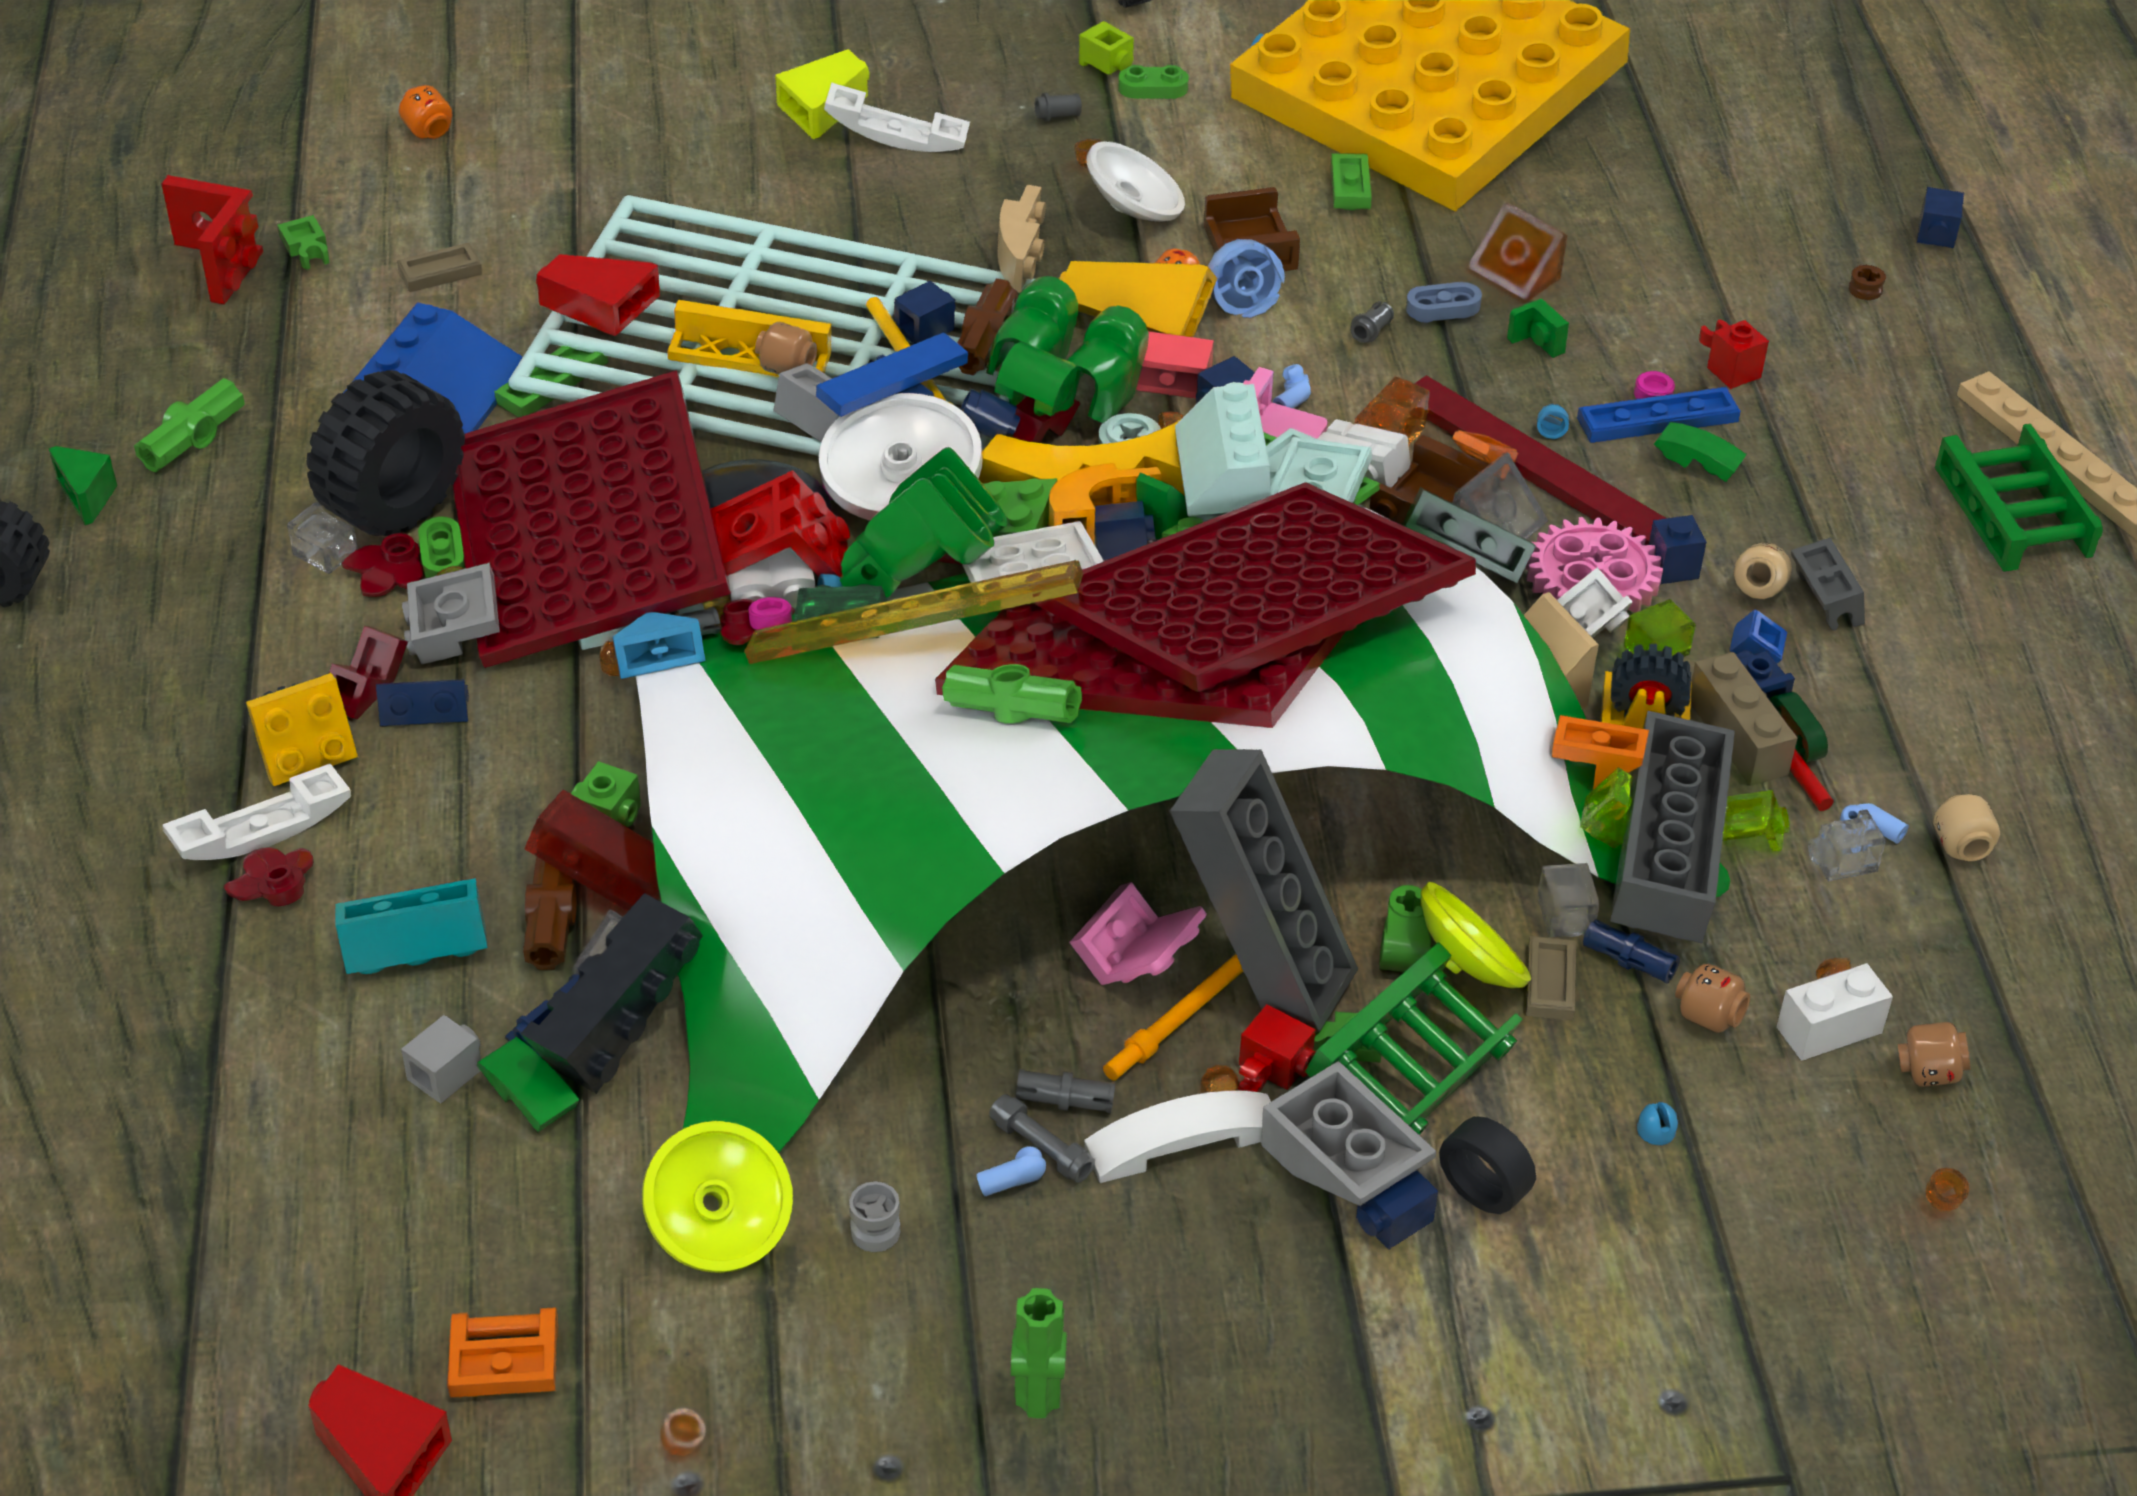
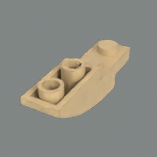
[997,185,1046,293]

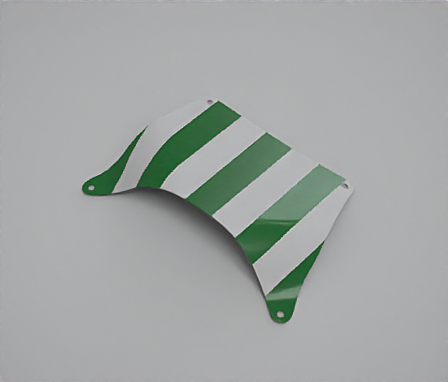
[636,504,1730,1153]

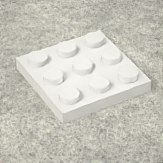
[962,521,1104,609]

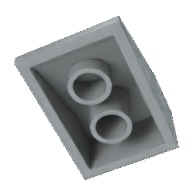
[1261,1061,1436,1206]

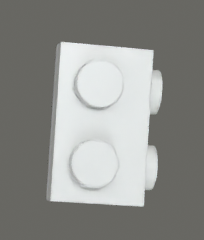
[1557,567,1632,638]

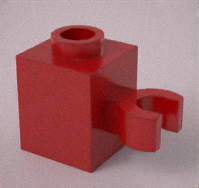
[1699,319,1769,389]
[1238,1004,1316,1092]

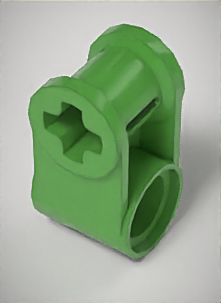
[1379,885,1431,972]

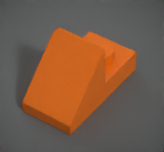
[1552,715,1649,790]

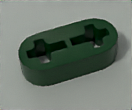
[1770,691,1828,763]

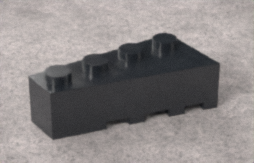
[520,893,703,1094]

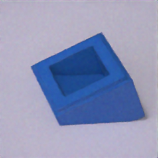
[1730,609,1787,663]

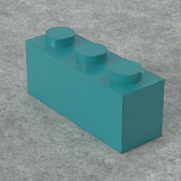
[335,878,488,974]

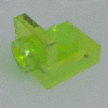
[1580,767,1633,849]
[1722,790,1790,852]

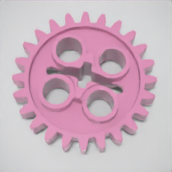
[1526,517,1663,614]

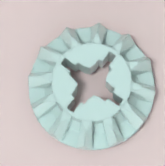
[1099,413,1161,444]

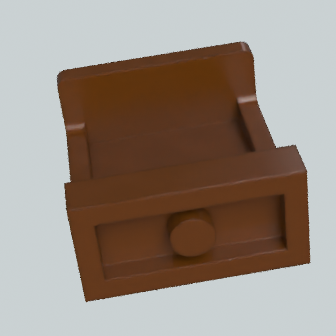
[1203,187,1300,271]
[1369,435,1492,525]

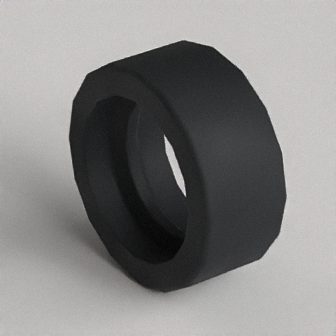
[1439,1116,1537,1214]

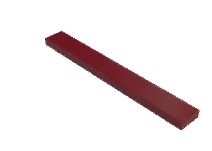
[1400,375,1666,546]

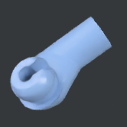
[1273,364,1311,409]
[1840,803,1909,844]
[977,1146,1046,1196]

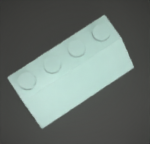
[1175,382,1271,516]

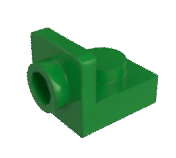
[1507,298,1569,358]

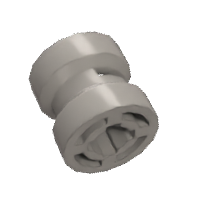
[849,1181,901,1252]

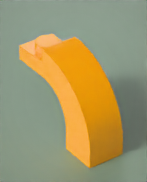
[1049,463,1161,543]

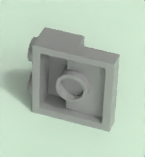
[402,563,500,665]

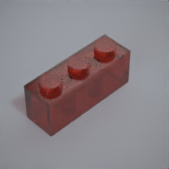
[524,789,661,911]

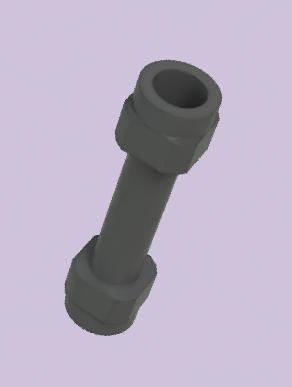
[989,1094,1095,1183]

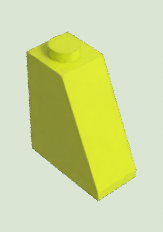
[775,49,870,139]

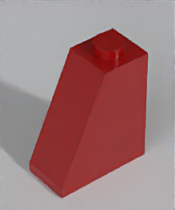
[536,254,660,336]
[308,1364,452,1496]

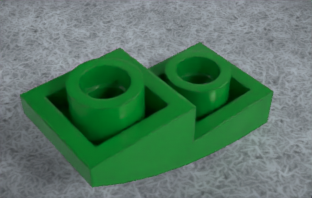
[1653,422,1747,482]
[476,1037,579,1133]

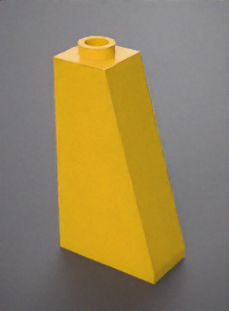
[1059,261,1218,337]

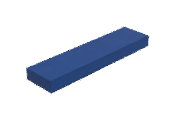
[816,332,968,417]
[1577,387,1741,443]

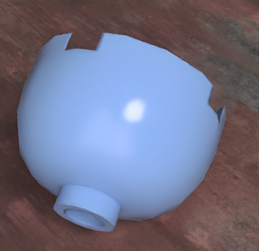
[1208,239,1285,318]

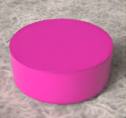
[1634,371,1675,399]
[748,597,792,632]

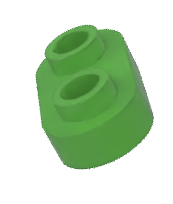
[1118,65,1189,99]
[418,517,465,578]

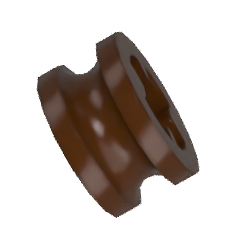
[1849,265,1886,300]

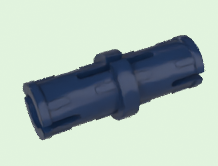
[1583,919,1680,984]

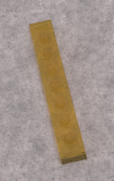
[745,560,1083,664]

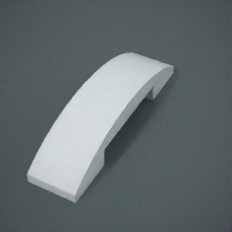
[824,83,970,152]
[163,763,351,860]
[1084,1091,1271,1183]

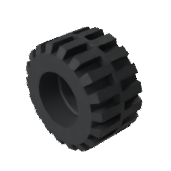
[0,498,50,607]

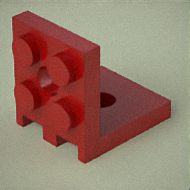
[161,175,264,305]
[711,470,850,577]

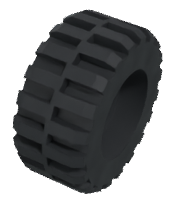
[306,370,465,536]

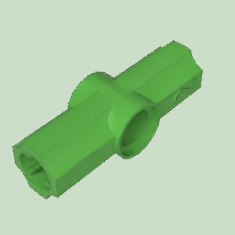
[134,378,245,473]
[942,664,1082,724]
[1011,1288,1067,1418]

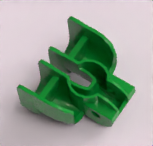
[986,276,1149,423]
[840,447,1007,603]

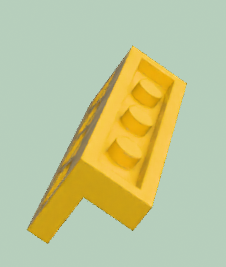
[667,300,831,377]

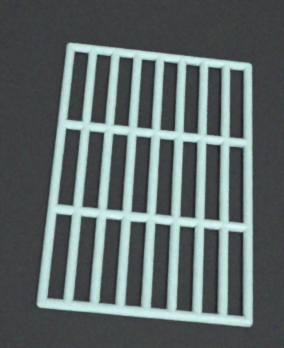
[508,195,1035,456]

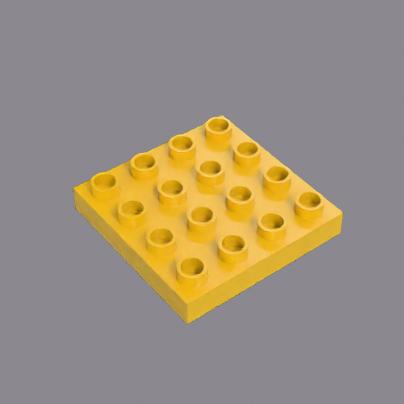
[1230,0,1630,212]

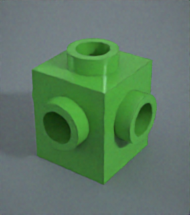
[570,761,641,841]

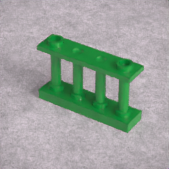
[1935,423,2103,572]
[1305,942,1523,1135]

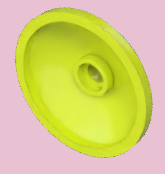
[1421,882,1531,988]
[642,1121,793,1273]

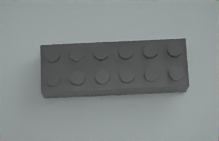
[1610,711,1735,943]
[1170,749,1358,1033]

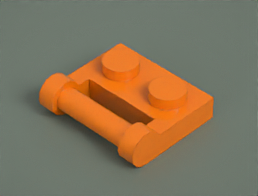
[447,1307,558,1398]

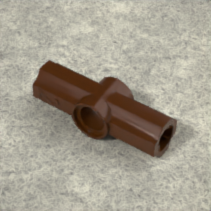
[957,278,1018,375]
[523,841,578,970]

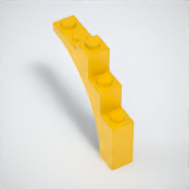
[978,419,1185,496]

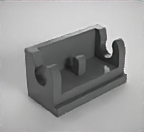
[1791,538,1865,630]

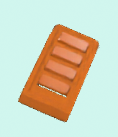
[1452,430,1518,479]

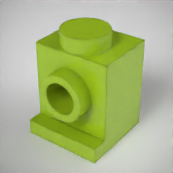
[1079,21,1134,75]

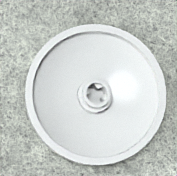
[819,393,983,520]

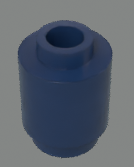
[960,389,1020,439]

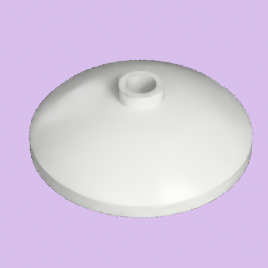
[1086,142,1185,222]

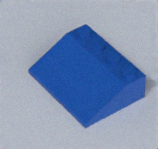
[343,302,523,434]

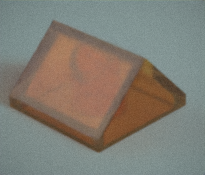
[1467,202,1567,301]

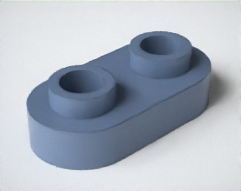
[1406,282,1482,323]

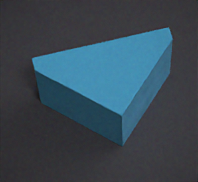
[613,612,706,679]

